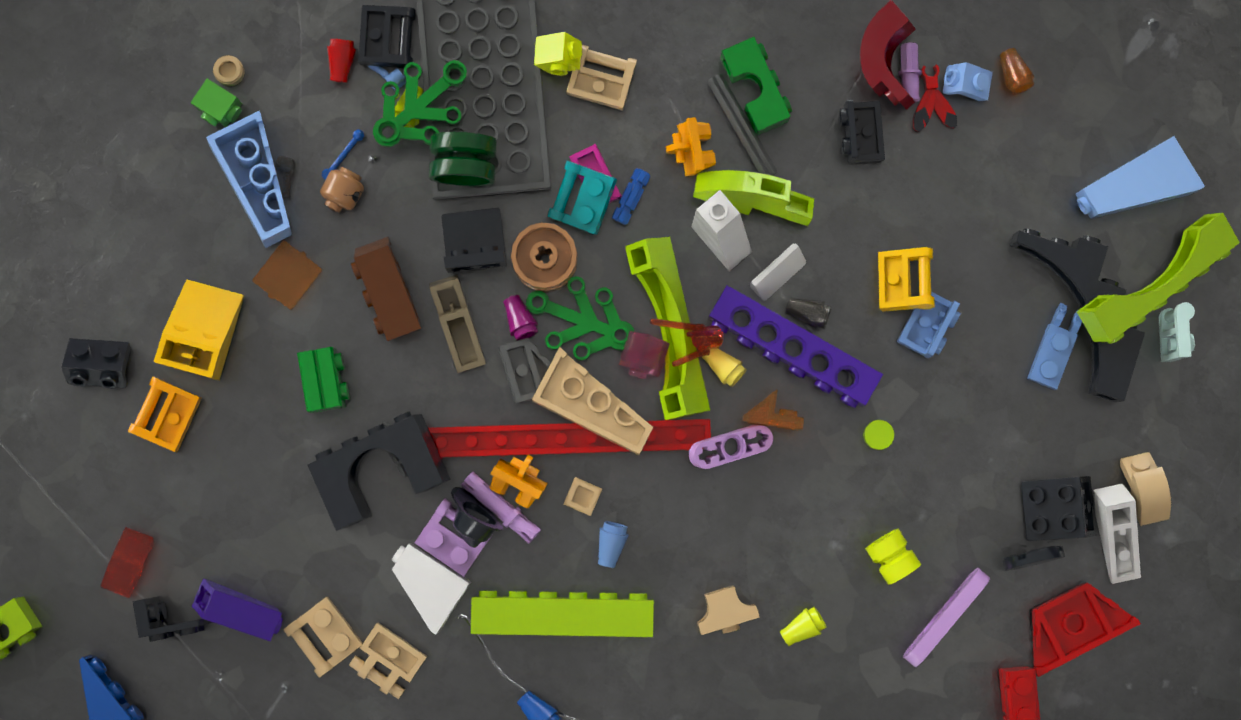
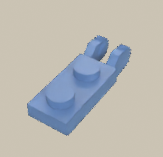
[1027,303,1082,390]

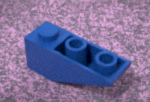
[79,655,144,720]

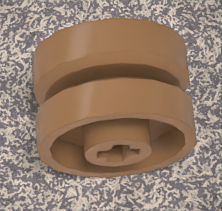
[511,222,578,293]

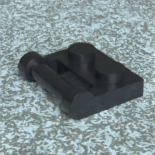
[358,5,416,69]

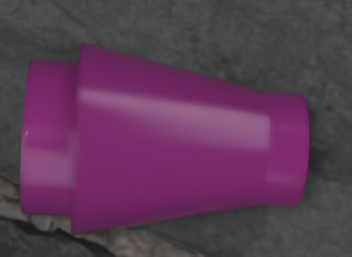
[503,295,538,341]

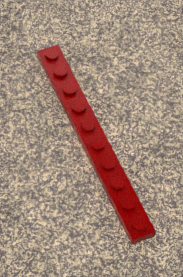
[428,419,711,458]

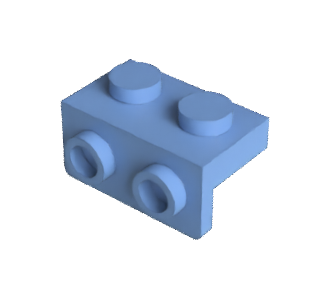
[897,292,961,358]

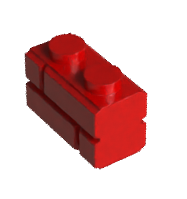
[998,666,1040,720]

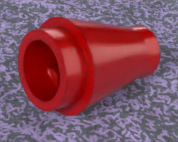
[327,39,356,83]

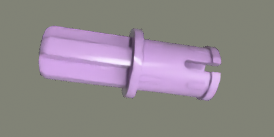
[898,43,922,102]

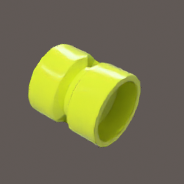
[865,528,921,585]

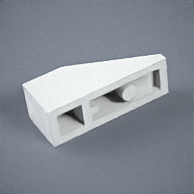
[1093,484,1141,584]

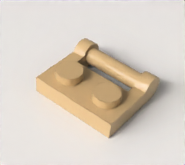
[566,45,637,111]
[283,596,363,678]

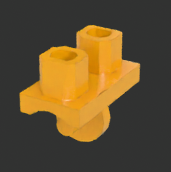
[665,117,716,177]
[490,454,548,508]

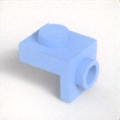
[943,62,993,101]

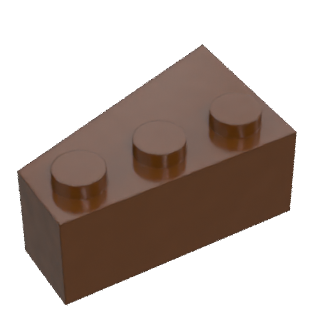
[351,236,421,341]

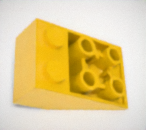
[154,279,244,381]

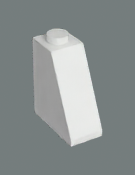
[392,543,471,635]

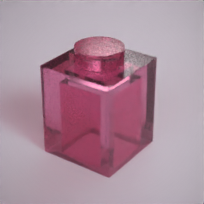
[619,331,670,379]

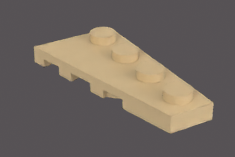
[532,347,653,455]

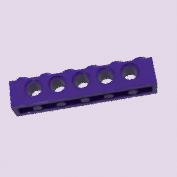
[708,285,883,409]

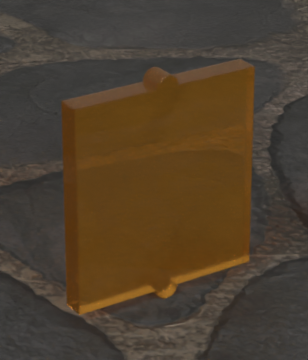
[252,240,323,310]

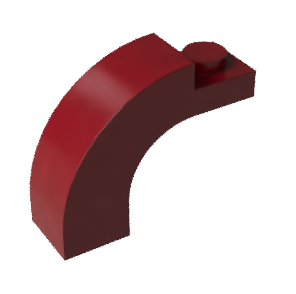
[860,0,916,110]

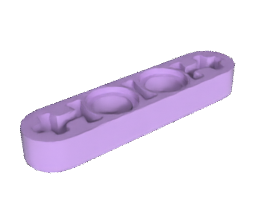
[903,568,990,667]

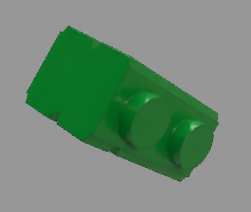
[297,347,350,413]

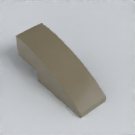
[429,274,486,373]

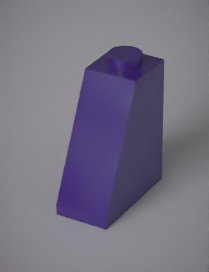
[192,578,282,641]

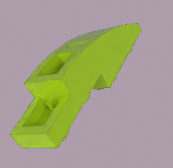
[693,170,815,226]

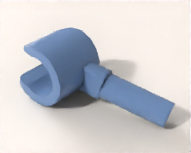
[367,65,406,90]

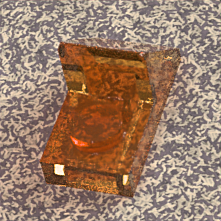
[741,390,804,431]

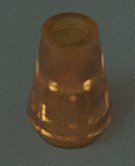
[999,48,1035,94]

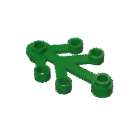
[373,60,467,147]
[526,276,635,361]

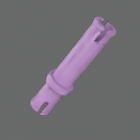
[461,471,541,544]

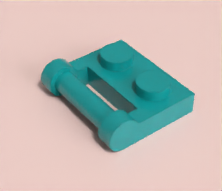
[547,160,617,235]

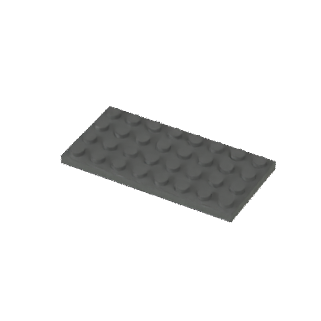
[416,0,551,200]

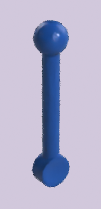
[322,130,364,180]

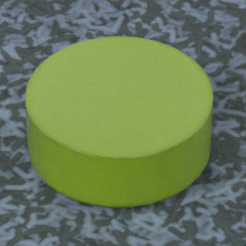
[863,420,894,450]

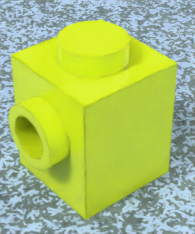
[534,32,582,76]

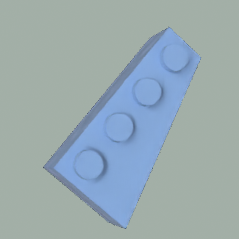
[206,110,292,248]

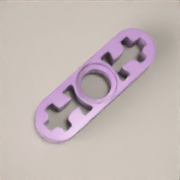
[689,425,773,469]

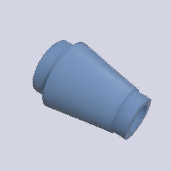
[598,521,629,568]

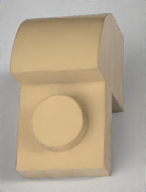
[1120,452,1171,526]

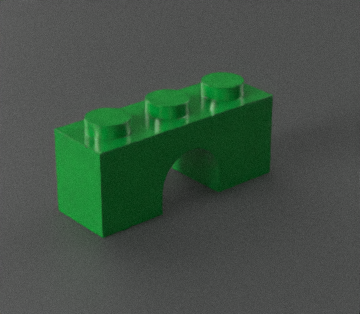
[720,37,792,136]

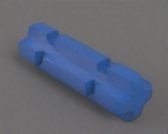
[612,168,650,225]

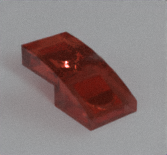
[101,527,154,598]

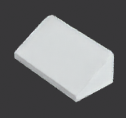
[750,243,806,301]

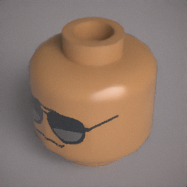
[320,167,364,213]

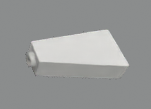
[691,190,752,272]

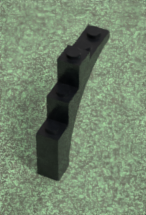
[1010,228,1145,403]

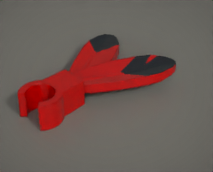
[913,64,957,132]

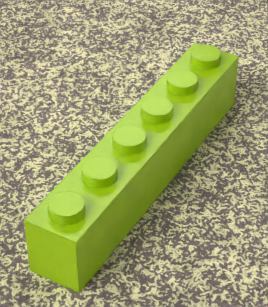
[471,590,654,637]

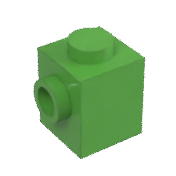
[191,79,243,127]

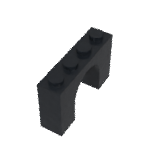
[307,411,451,531]

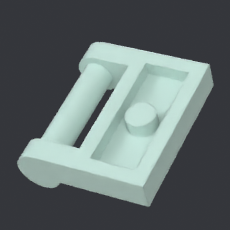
[1159,302,1195,362]

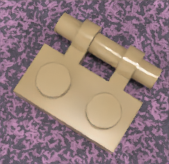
[349,623,428,699]

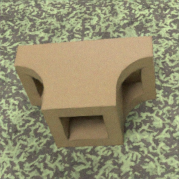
[697,585,759,635]

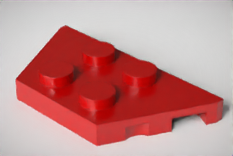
[1032,582,1141,677]

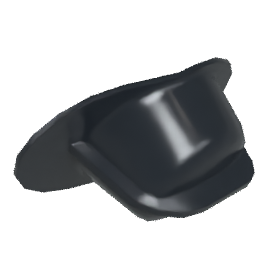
[451,487,503,548]

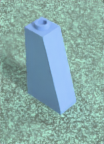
[1076,136,1205,219]

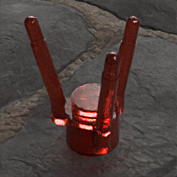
[650,319,723,367]

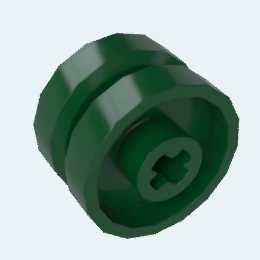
[429,132,497,186]

